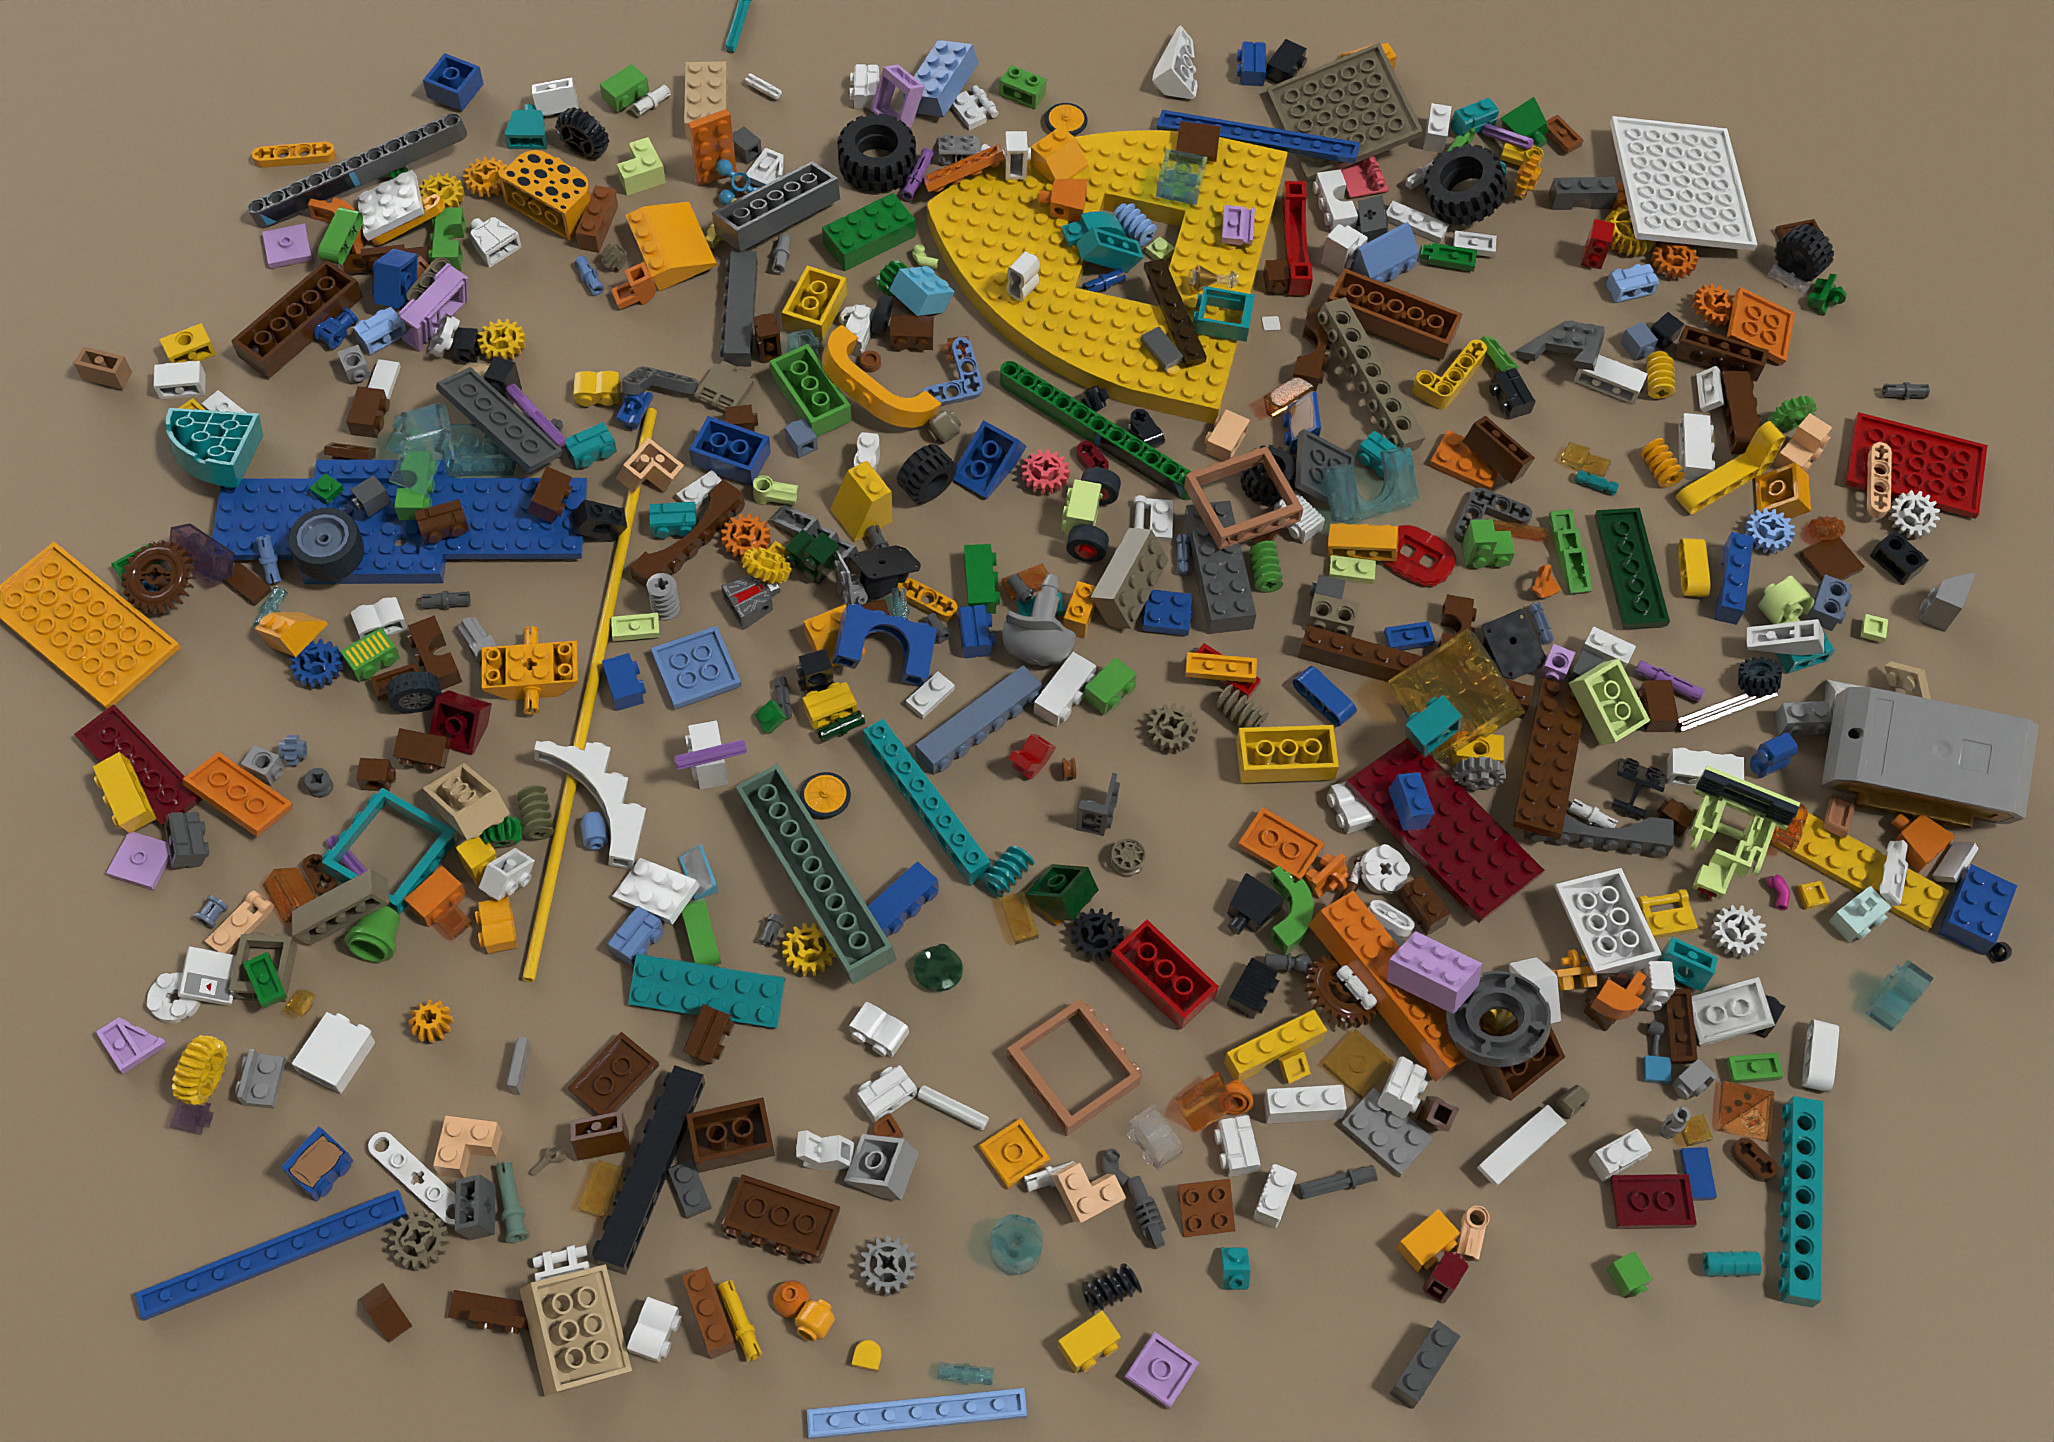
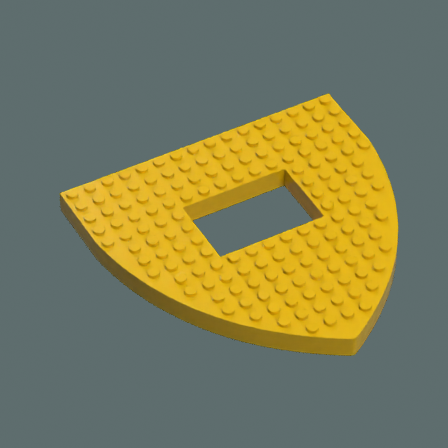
[927,130,1288,424]

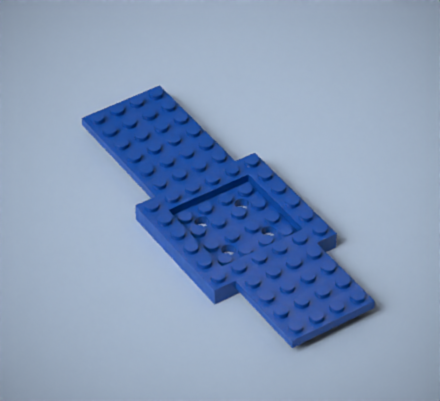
[209,459,588,584]

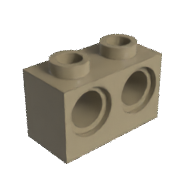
[1306,593,1359,637]

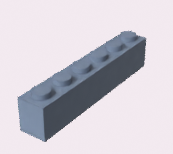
[915,665,1042,775]

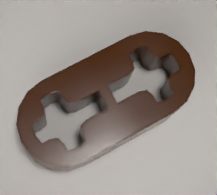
[302,854,338,896]
[1731,1138,1778,1182]

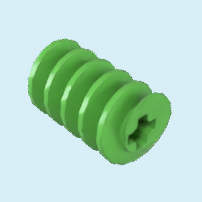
[1249,541,1284,593]

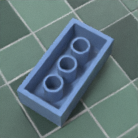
[903,40,979,117]

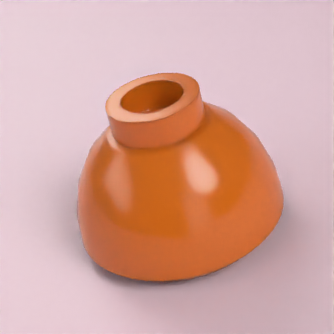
[1218,1080,1253,1115]
[773,1280,810,1318]

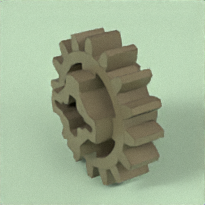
[1146,703,1198,753]
[389,1210,450,1271]

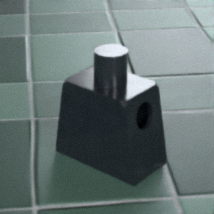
[1227,873,1285,935]

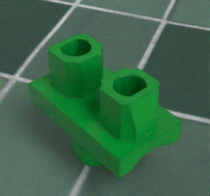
[1808,273,1847,316]

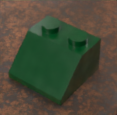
[1025,864,1099,921]

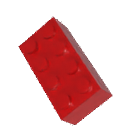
[1110,919,1219,1030]

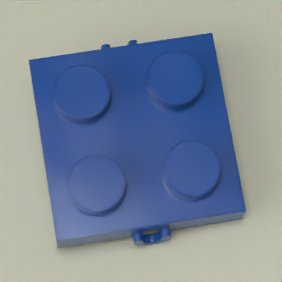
[1142,590,1193,636]

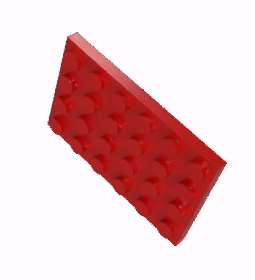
[1845,412,1988,519]

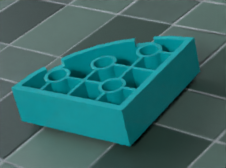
[166,408,263,488]

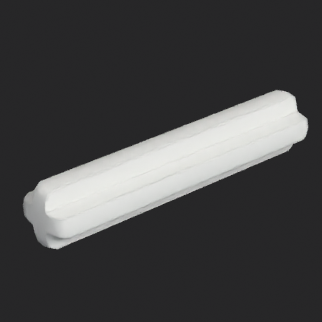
[917,1085,989,1130]

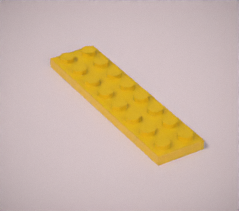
[1770,808,1949,931]

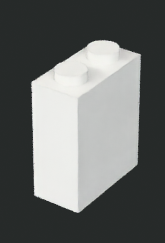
[292,1012,375,1094]

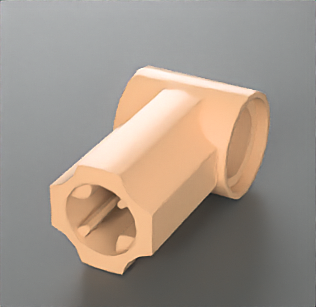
[1456,1205,1490,1262]

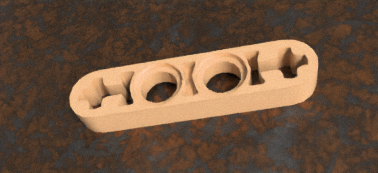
[1867,442,1892,518]

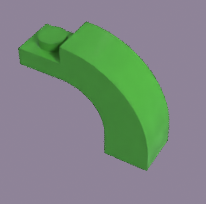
[1269,865,1314,955]

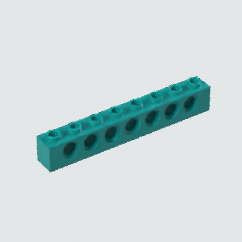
[863,719,991,886]
[1778,1096,1824,1308]

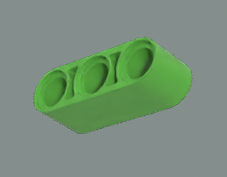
[318,207,363,265]
[682,898,721,966]

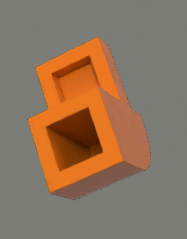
[611,262,656,310]
[1591,971,1647,1020]

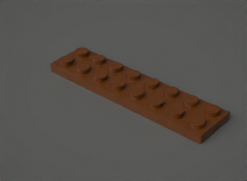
[1512,678,1584,840]

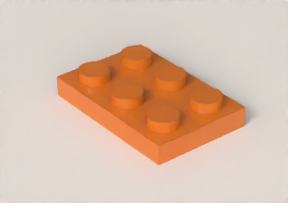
[1429,430,1499,490]
[1237,807,1325,882]

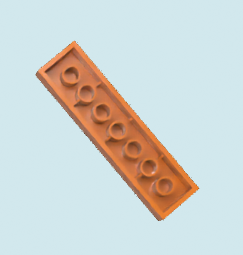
[1308,891,1469,1082]

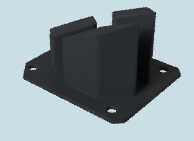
[849,545,921,599]
[1482,609,1546,680]

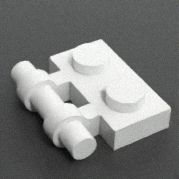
[951,85,999,130]
[533,1245,590,1281]

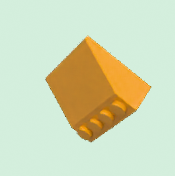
[625,202,717,291]

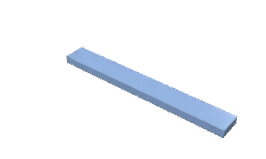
[807,1388,1027,1440]

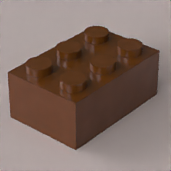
[1478,1019,1565,1101]
[686,1097,775,1173]

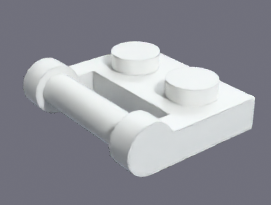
[1133,495,1174,543]

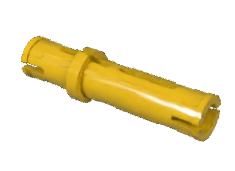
[717,1280,763,1362]

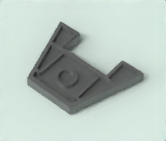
[1516,321,1605,371]

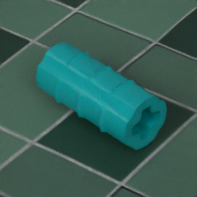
[1702,1250,1762,1277]

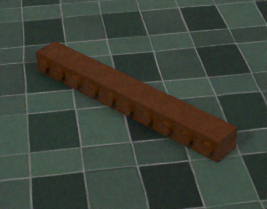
[1298,625,1534,719]

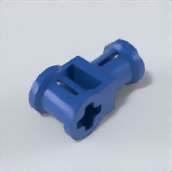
[313,307,359,349]

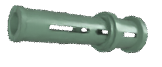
[495,1161,529,1243]

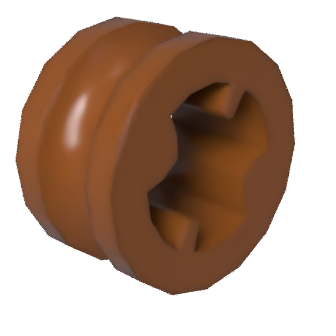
[1062,758,1076,780]

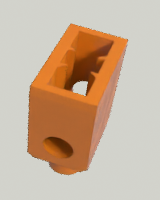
[1038,179,1088,222]
[1891,813,1956,873]

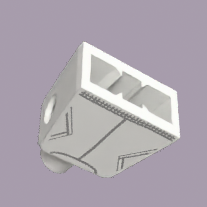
[470,217,522,268]

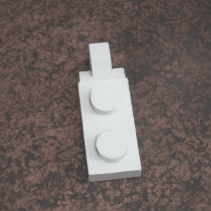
[1879,840,1908,906]

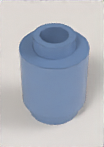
[580,812,608,850]

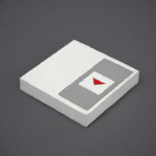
[178,946,236,1006]

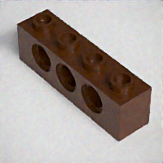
[1674,325,1769,382]

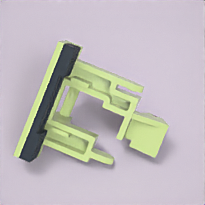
[1689,766,1800,901]

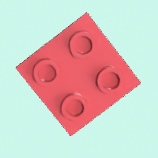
[1341,155,1389,198]

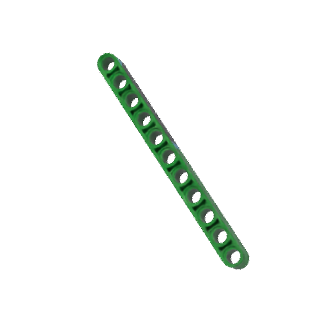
[1000,361,1191,500]

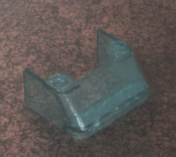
[385,403,452,495]

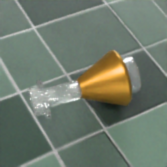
[1189,265,1238,291]

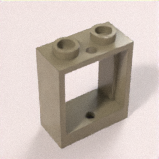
[229,932,298,1002]

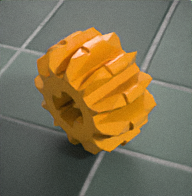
[408,999,454,1044]

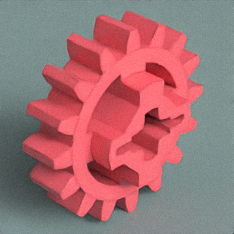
[1021,449,1070,495]

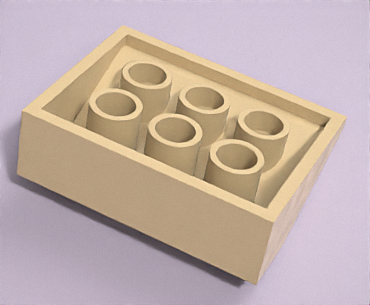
[520,1264,632,1397]

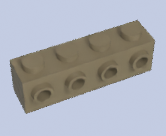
[292,869,389,945]

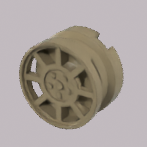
[1110,838,1146,877]

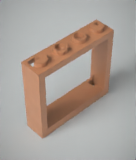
[1184,446,1303,550]
[1006,998,1142,1136]

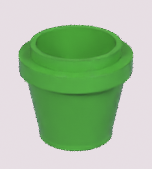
[345,906,400,962]

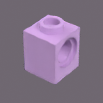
[1539,644,1575,683]

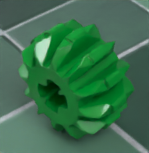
[876,260,908,297]
[480,816,523,848]

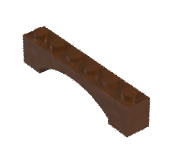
[630,479,745,589]

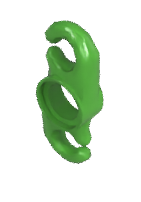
[1447,128,1476,152]

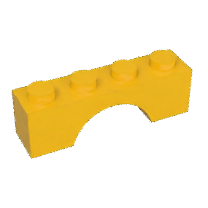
[1224,1010,1327,1082]

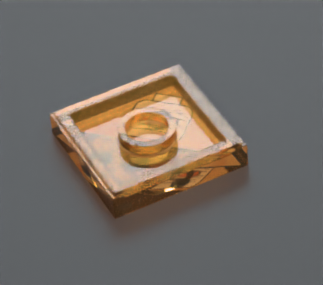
[1717,1081,1774,1142]

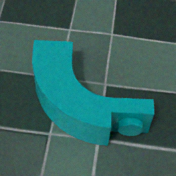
[1061,211,1127,247]

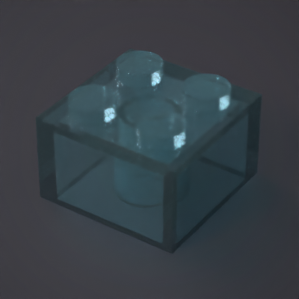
[1156,149,1207,205]

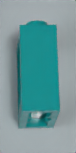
[1193,286,1255,342]

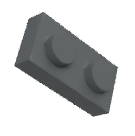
[668,1159,712,1219]

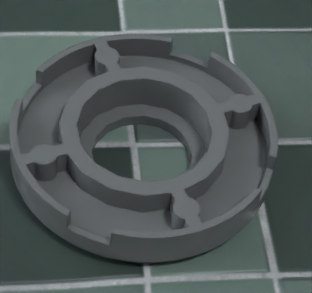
[1446,971,1551,1067]

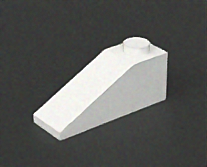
[1747,619,1824,656]

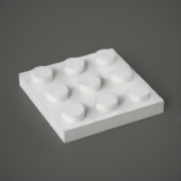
[357,170,425,241]

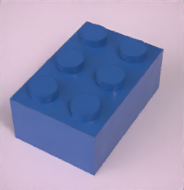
[689,416,771,486]
[1938,864,2017,955]

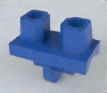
[616,392,653,430]

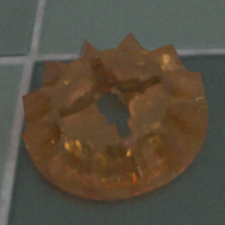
[1808,515,1845,540]

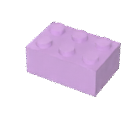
[1387,931,1482,1014]

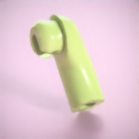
[912,245,939,269]

